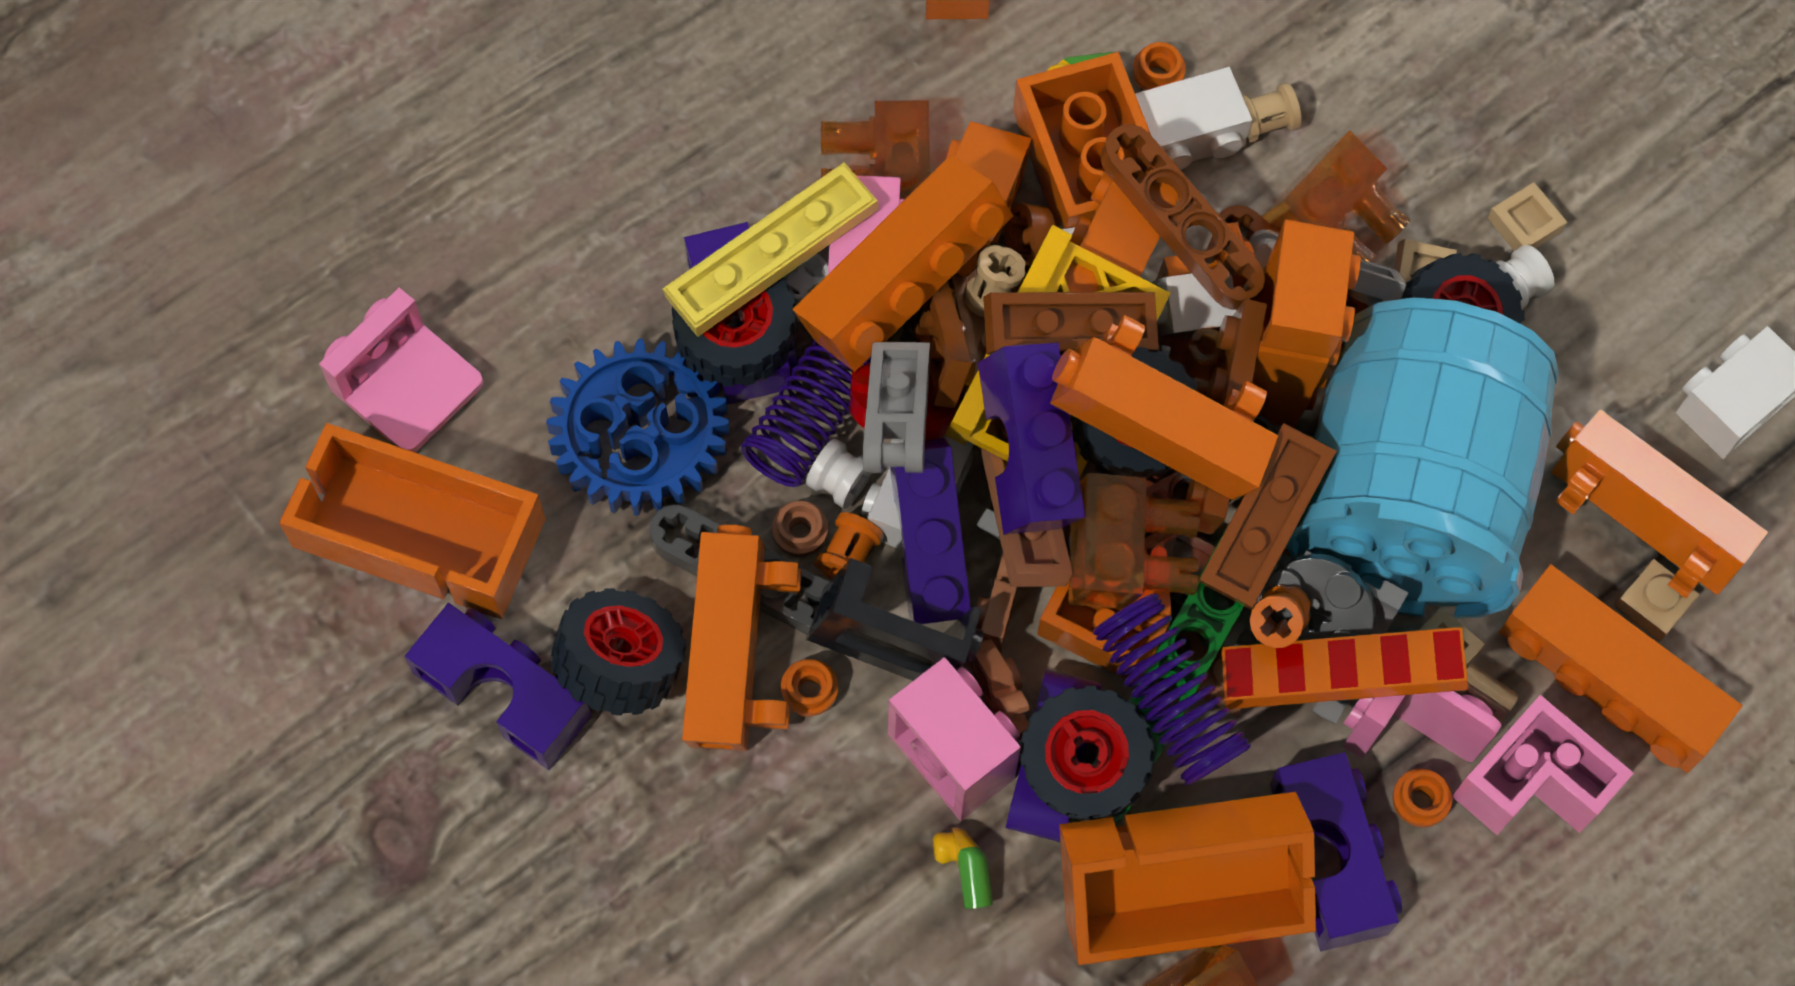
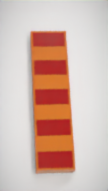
[1222,627,1468,709]

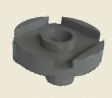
[1257,554,1376,641]

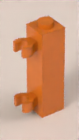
[1050,315,1278,500]
[1551,409,1768,598]
[682,525,802,751]

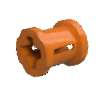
[814,512,884,579]
[1250,584,1311,648]

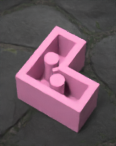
[1452,695,1634,835]

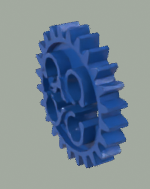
[546,339,730,516]

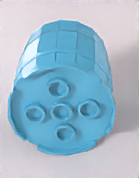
[1286,297,1559,619]

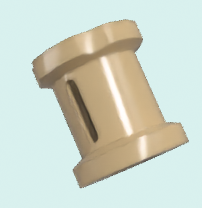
[1242,83,1301,143]
[963,245,1025,318]

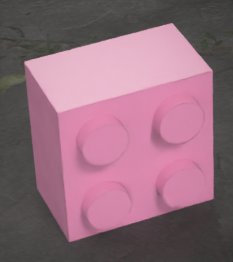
[888,657,1021,822]

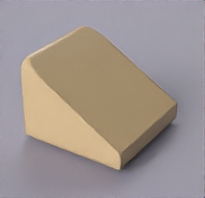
[1454,664,1519,723]

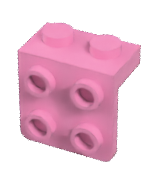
[319,287,483,453]
[1343,691,1501,762]

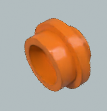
[1132,42,1186,90]
[781,659,838,716]
[1392,769,1452,828]

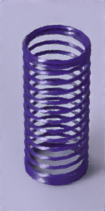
[741,339,871,487]
[1093,593,1251,785]

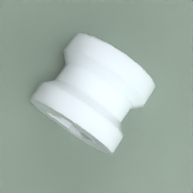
[1496,244,1555,309]
[806,438,871,509]

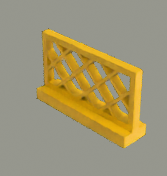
[945,225,1171,478]

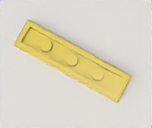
[662,162,879,337]

